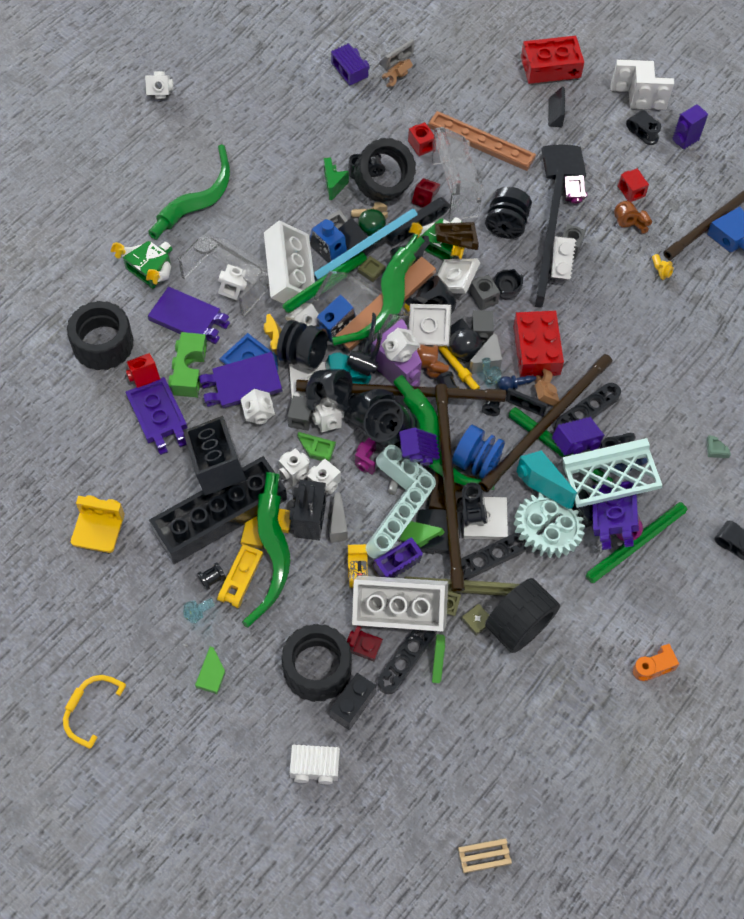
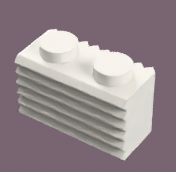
[550,236,576,279]
[290,744,340,785]

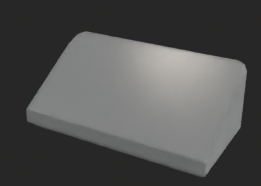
[379,39,414,70]

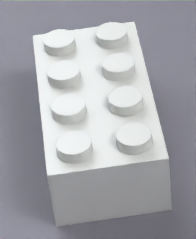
[264,220,317,303]
[352,576,448,631]

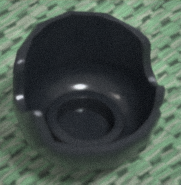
[493,269,523,298]
[449,328,482,360]

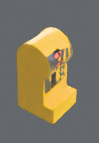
[348,544,368,588]

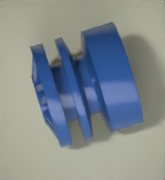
[452,424,505,479]

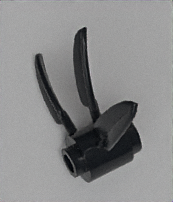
[346,313,382,376]

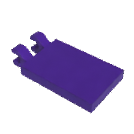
[148,286,230,344]
[199,352,283,408]
[125,377,188,455]
[592,481,639,550]

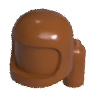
[614,201,652,234]
[417,344,449,378]

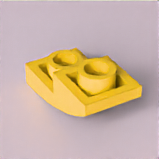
[264,314,282,355]

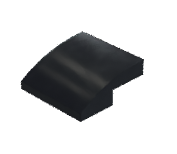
[541,144,586,181]
[417,509,463,555]

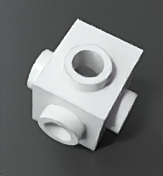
[145,71,173,98]
[218,264,248,300]
[285,303,319,326]
[381,328,420,363]
[241,389,275,424]
[312,397,344,432]
[278,448,310,486]
[307,459,341,495]

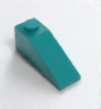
[516,450,577,509]

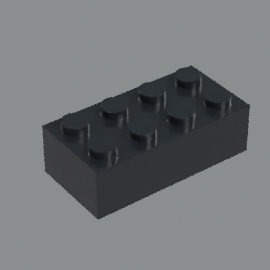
[183,416,246,496]

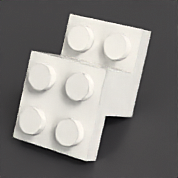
[610,60,674,110]

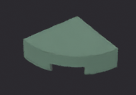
[707,435,731,458]

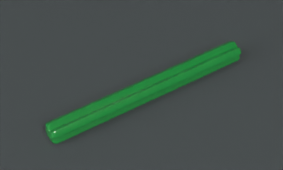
[282,252,367,313]
[508,407,613,484]
[586,502,688,583]

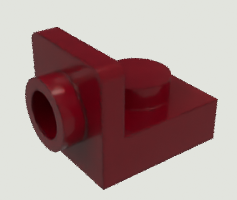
[412,178,441,207]
[347,625,383,662]

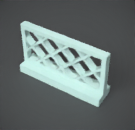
[563,438,662,508]

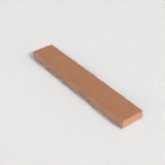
[428,111,536,171]
[335,257,436,351]

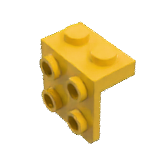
[71,495,125,553]

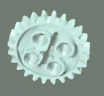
[514,493,585,558]

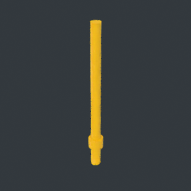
[404,303,480,389]

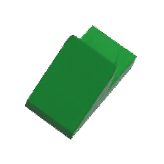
[324,157,349,200]

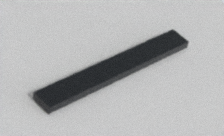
[535,171,564,308]

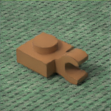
[382,59,413,87]
[535,369,559,406]

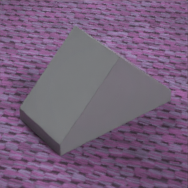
[469,333,502,373]

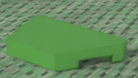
[298,432,336,462]
[399,521,445,547]
[432,634,445,683]
[195,646,225,694]

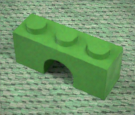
[169,332,207,398]

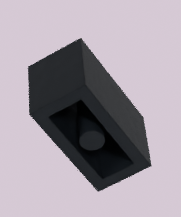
[330,673,376,731]

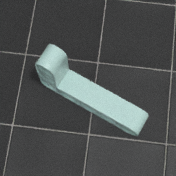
[366,445,436,559]

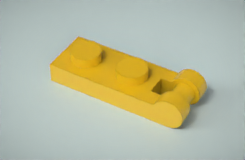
[217,544,263,608]

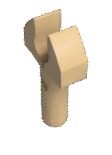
[351,202,388,219]

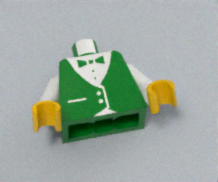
[408,217,467,261]
[110,241,173,289]

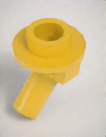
[652,254,674,280]

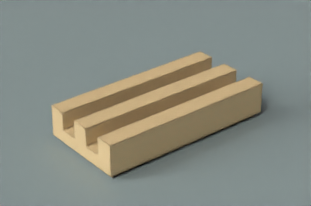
[458,839,512,874]

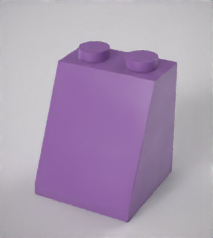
[371,319,422,386]

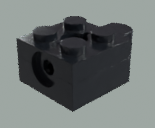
[289,480,327,541]

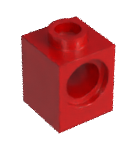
[408,122,436,156]
[618,168,649,202]
[126,353,160,388]

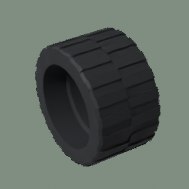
[354,138,416,202]
[67,301,134,370]
[485,578,560,653]
[281,624,352,702]

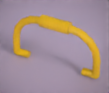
[63,675,126,749]

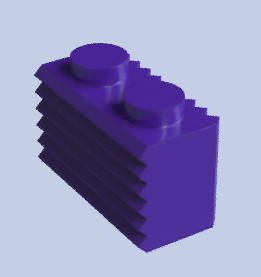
[331,43,370,86]
[672,104,708,149]
[552,417,605,455]
[399,427,440,466]
[373,537,423,578]

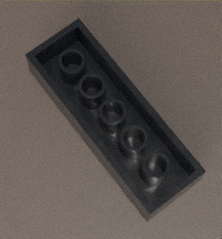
[149,456,287,564]

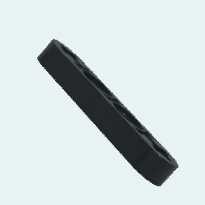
[386,197,450,245]
[555,383,621,430]
[450,533,527,580]
[378,629,437,694]

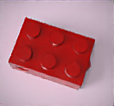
[521,35,585,84]
[513,311,564,377]

